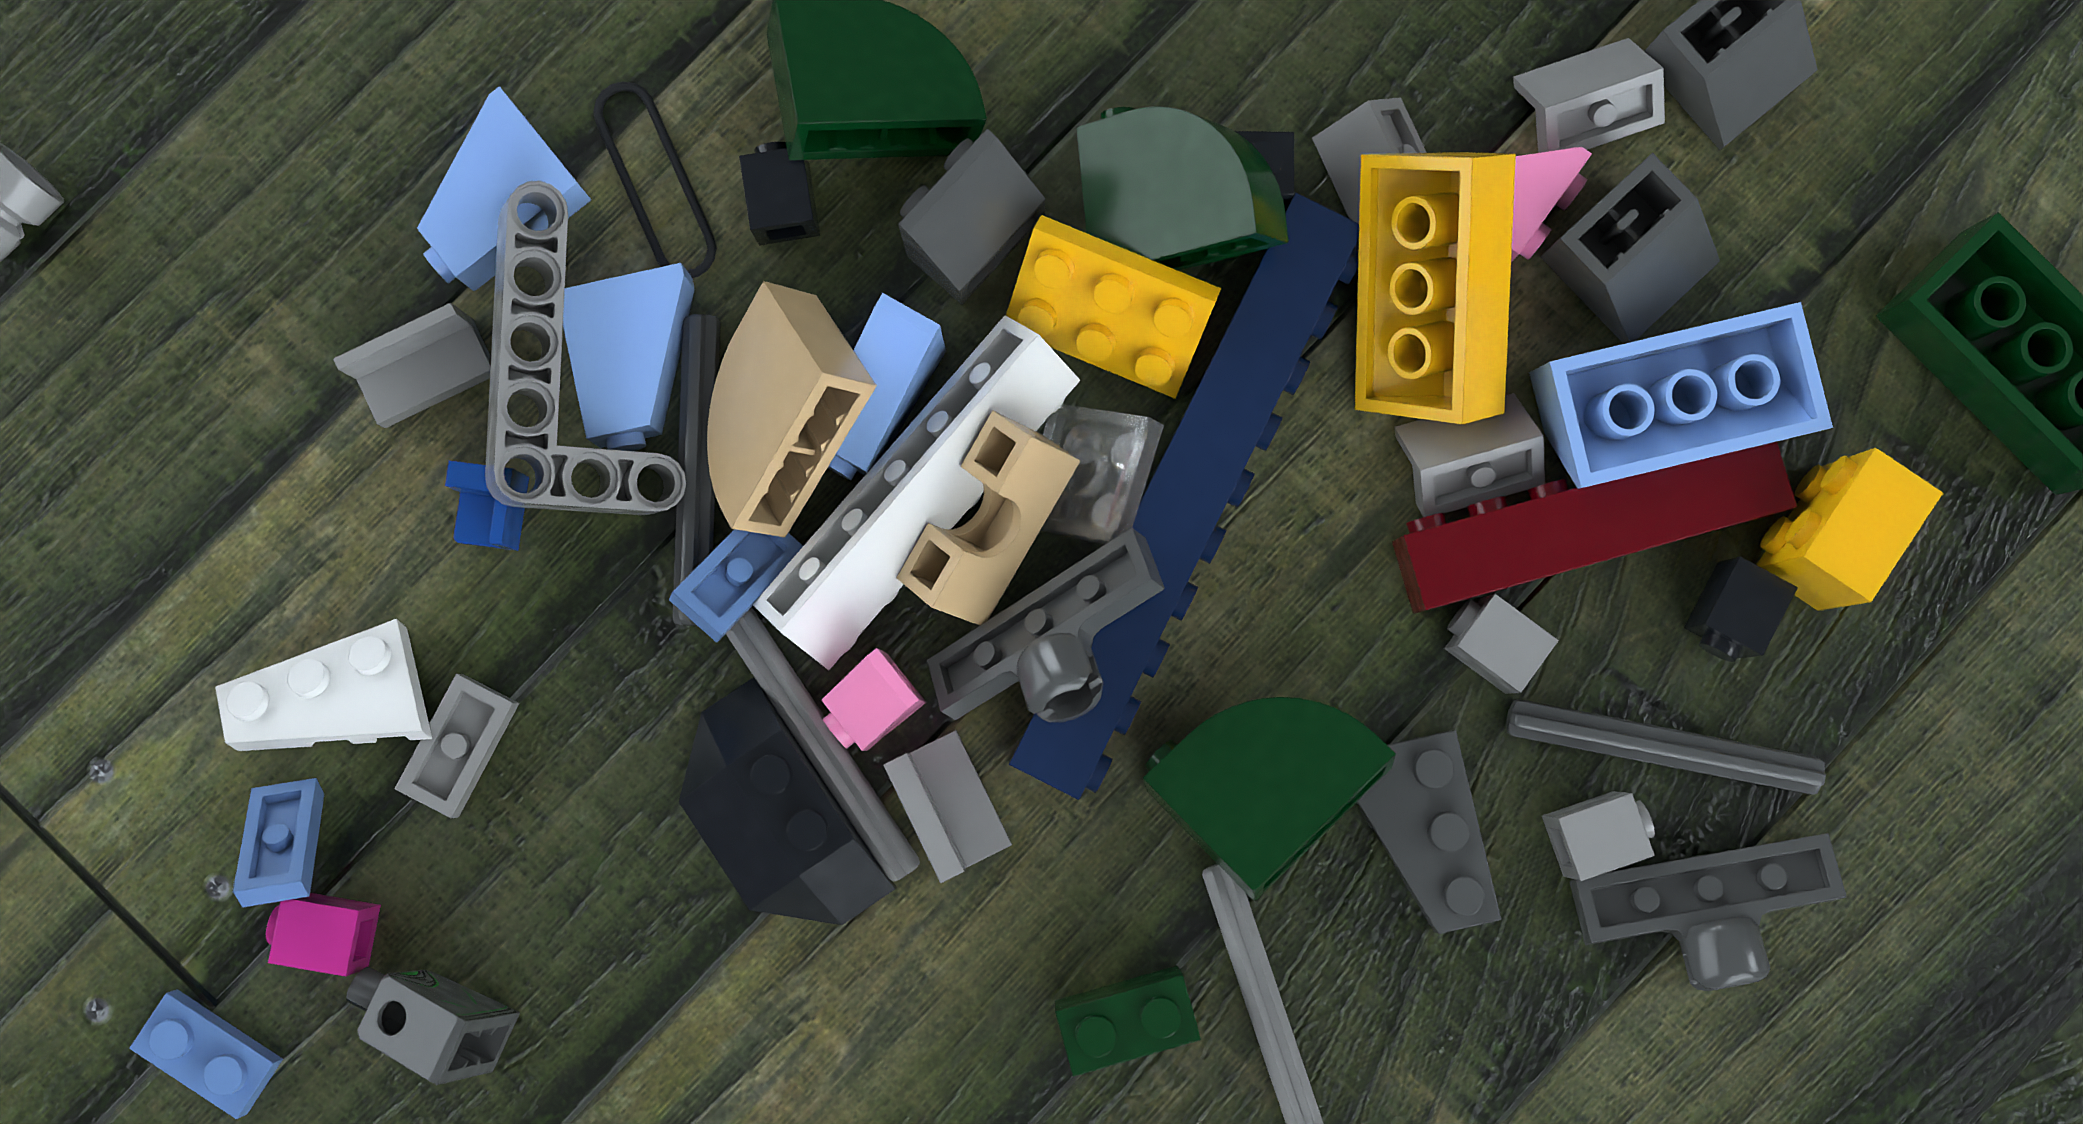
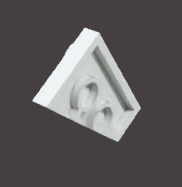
[215,619,432,751]

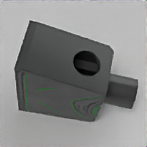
[346,967,520,1085]

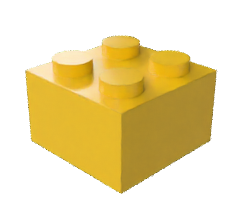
[1757,448,1943,611]

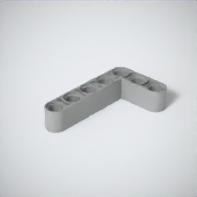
[485,181,686,515]

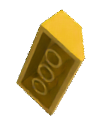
[1355,152,1516,425]

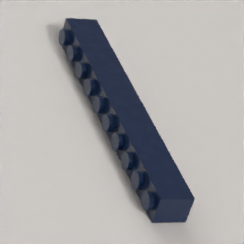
[1009,193,1359,800]

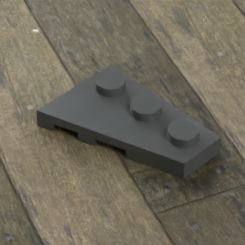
[1357,730,1501,934]

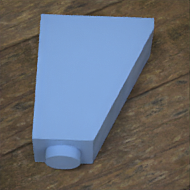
[417,86,591,292]
[563,263,695,451]
[828,293,946,480]

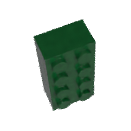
[1875,212,2083,495]

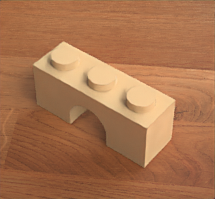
[897,411,1081,625]

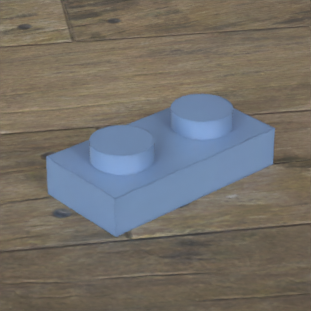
[669,529,803,643]
[233,778,324,907]
[129,989,283,1119]

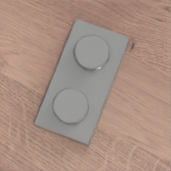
[394,674,520,818]

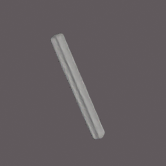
[726,607,920,882]
[1202,864,1324,1124]

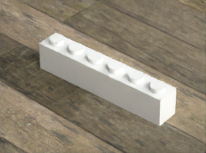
[753,315,1080,670]

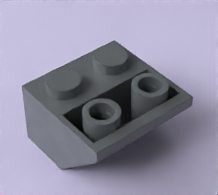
[1644,0,1817,150]
[898,129,1045,305]
[1540,152,1720,344]

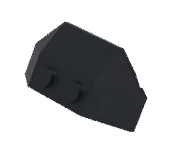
[679,677,896,925]

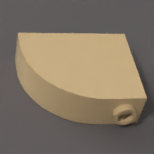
[707,281,877,538]

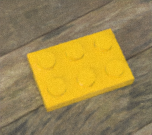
[1006,215,1221,399]

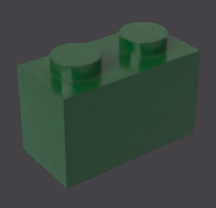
[1054,966,1201,1077]

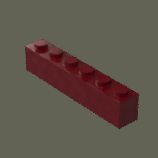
[1392,441,1797,614]

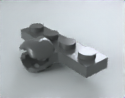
[927,528,1165,722]
[1569,833,1847,991]

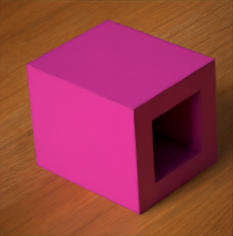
[266,893,381,977]

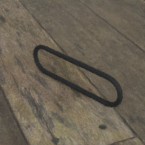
[593,81,717,278]

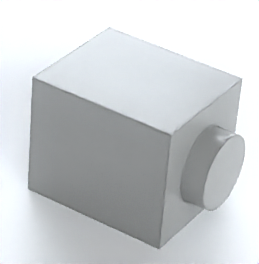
[1444,594,1559,694]
[1542,791,1655,881]

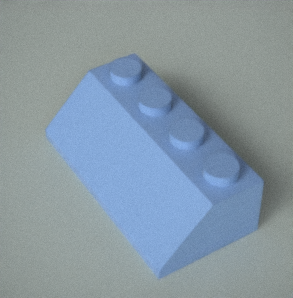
[1529,302,1833,489]

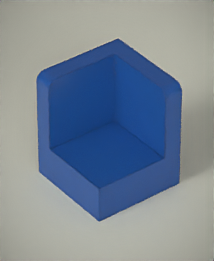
[445,461,529,551]

